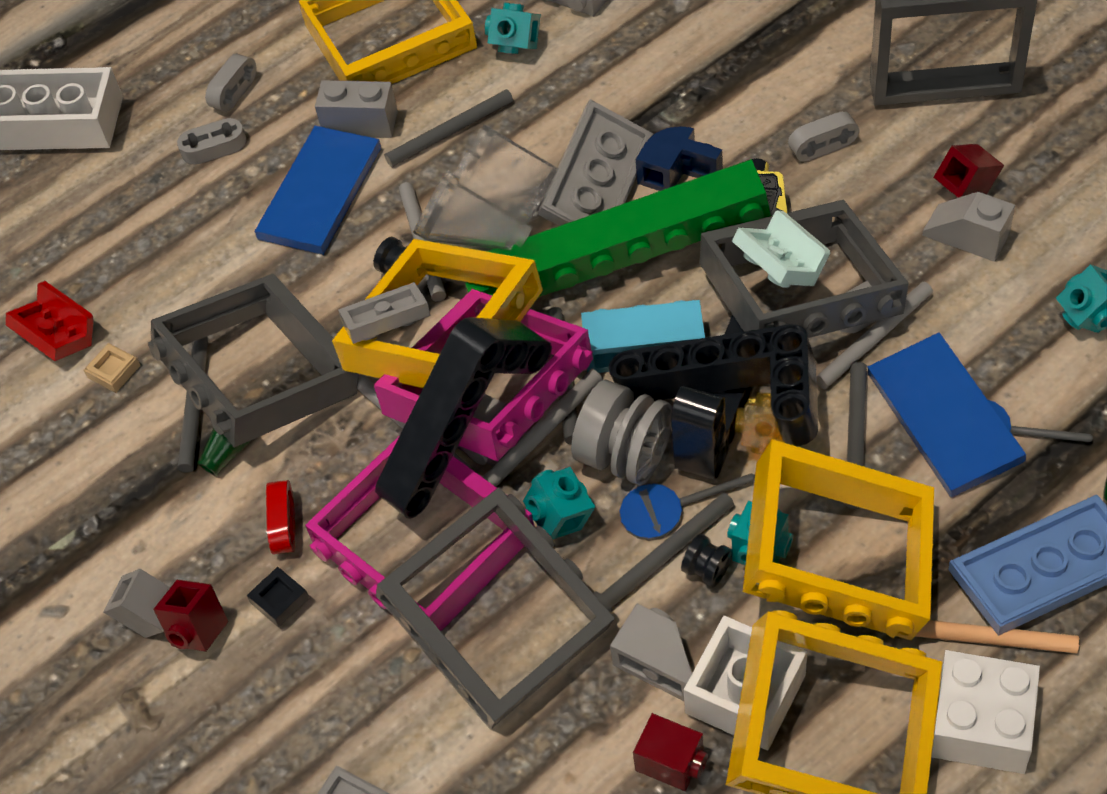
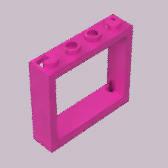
[374,289,593,462]
[305,436,534,631]

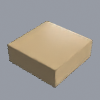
[83,343,141,393]

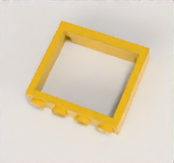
[299,0,477,84]
[332,239,543,388]
[743,439,934,640]
[726,610,942,794]

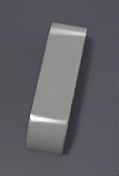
[205,53,257,112]
[788,111,860,161]
[177,118,247,165]

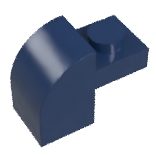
[635,126,723,191]

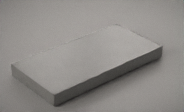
[537,99,653,226]

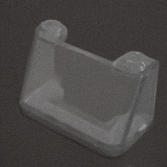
[413,124,557,250]

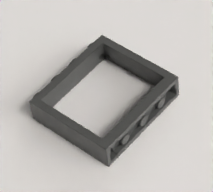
[869,0,1037,106]
[700,199,909,338]
[148,274,359,447]
[376,487,615,730]

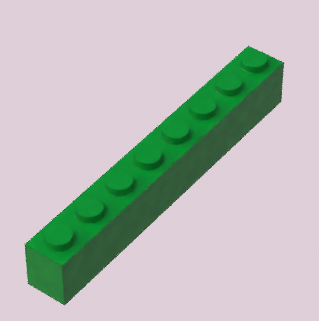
[465,159,771,298]

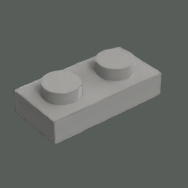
[338,282,431,344]

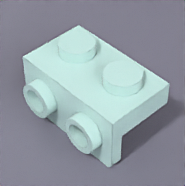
[732,210,830,288]

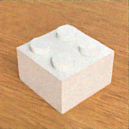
[684,615,807,751]
[931,650,1040,774]

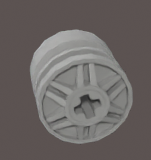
[571,379,673,486]

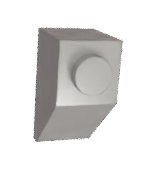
[922,192,1015,262]
[610,603,692,701]

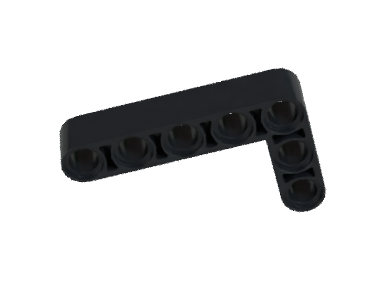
[671,315,774,480]
[375,317,552,519]
[608,324,818,446]

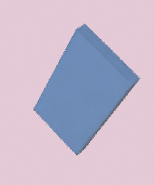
[948,494,1107,636]

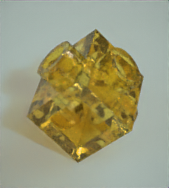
[735,393,785,454]

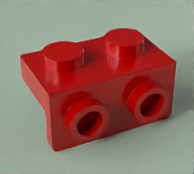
[5,281,94,361]

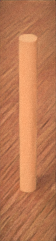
[915,620,1079,654]

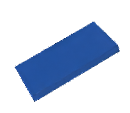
[254,126,381,255]
[867,332,1026,498]

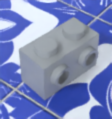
[315,80,398,138]

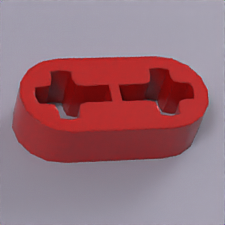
[266,480,295,555]

